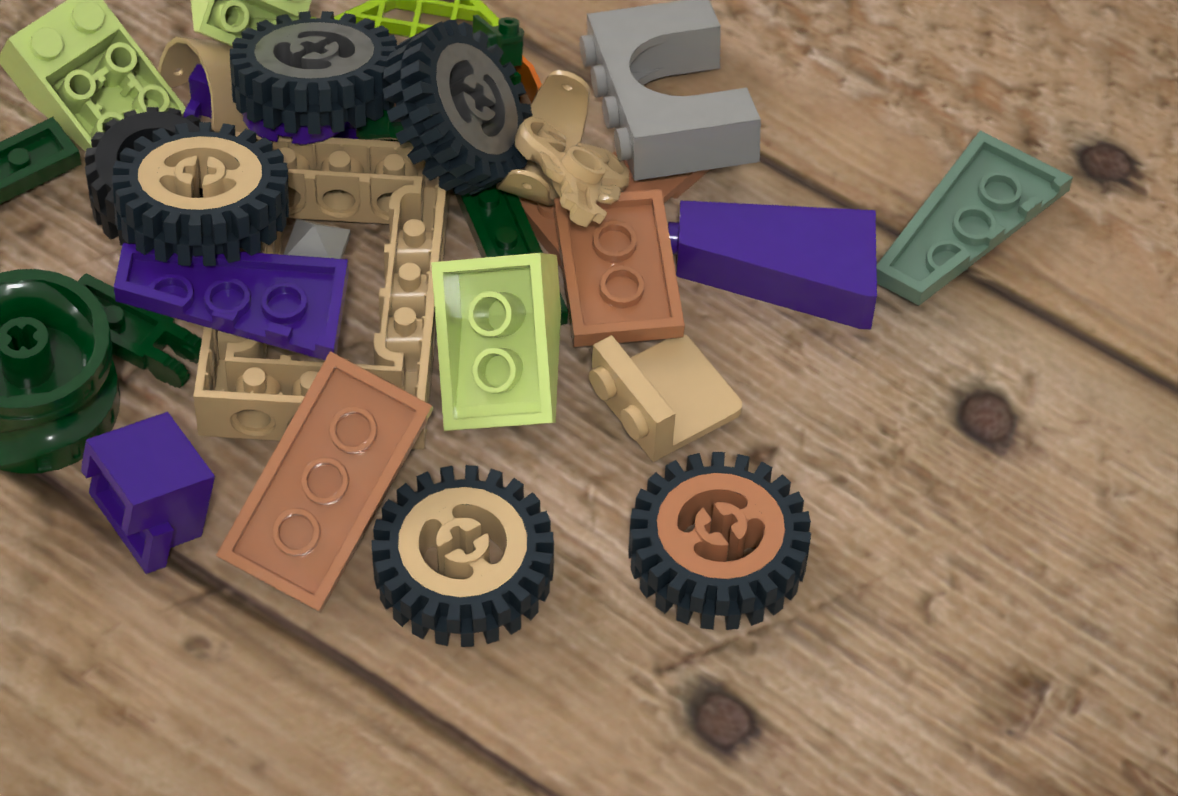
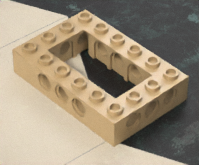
[193,132,450,449]

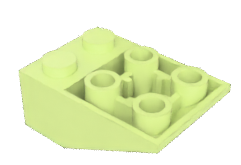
[0,0,186,151]

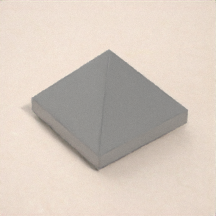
[283,219,351,259]

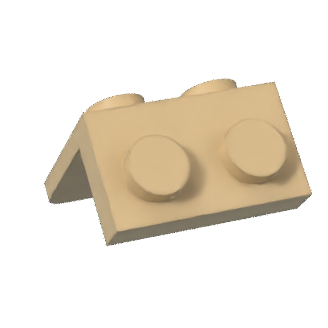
[589,334,742,462]

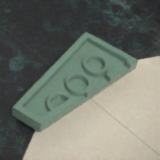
[877,130,1073,305]

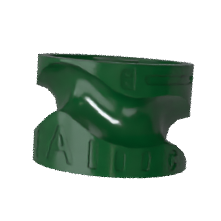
[0,269,120,474]

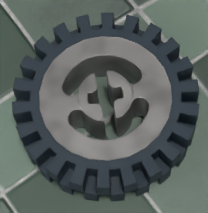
[230,11,397,134]
[383,20,533,195]

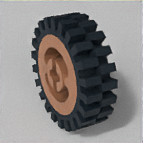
[628,452,811,630]

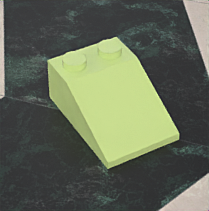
[431,253,561,431]

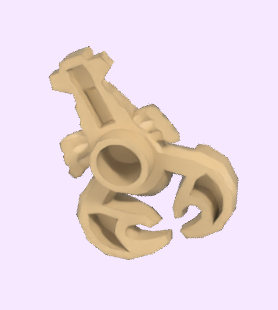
[515,117,629,227]

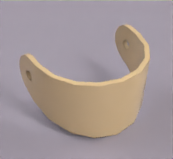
[158,37,249,133]
[496,70,590,206]

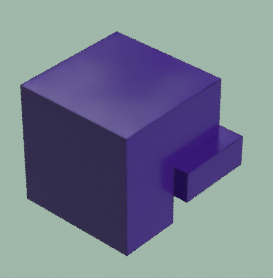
[81,412,215,574]

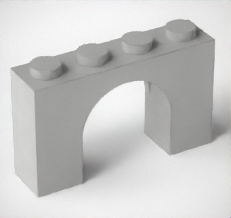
[580,0,761,181]

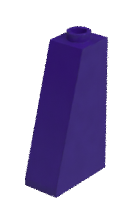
[668,200,877,330]

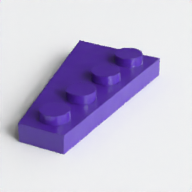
[114,243,349,360]

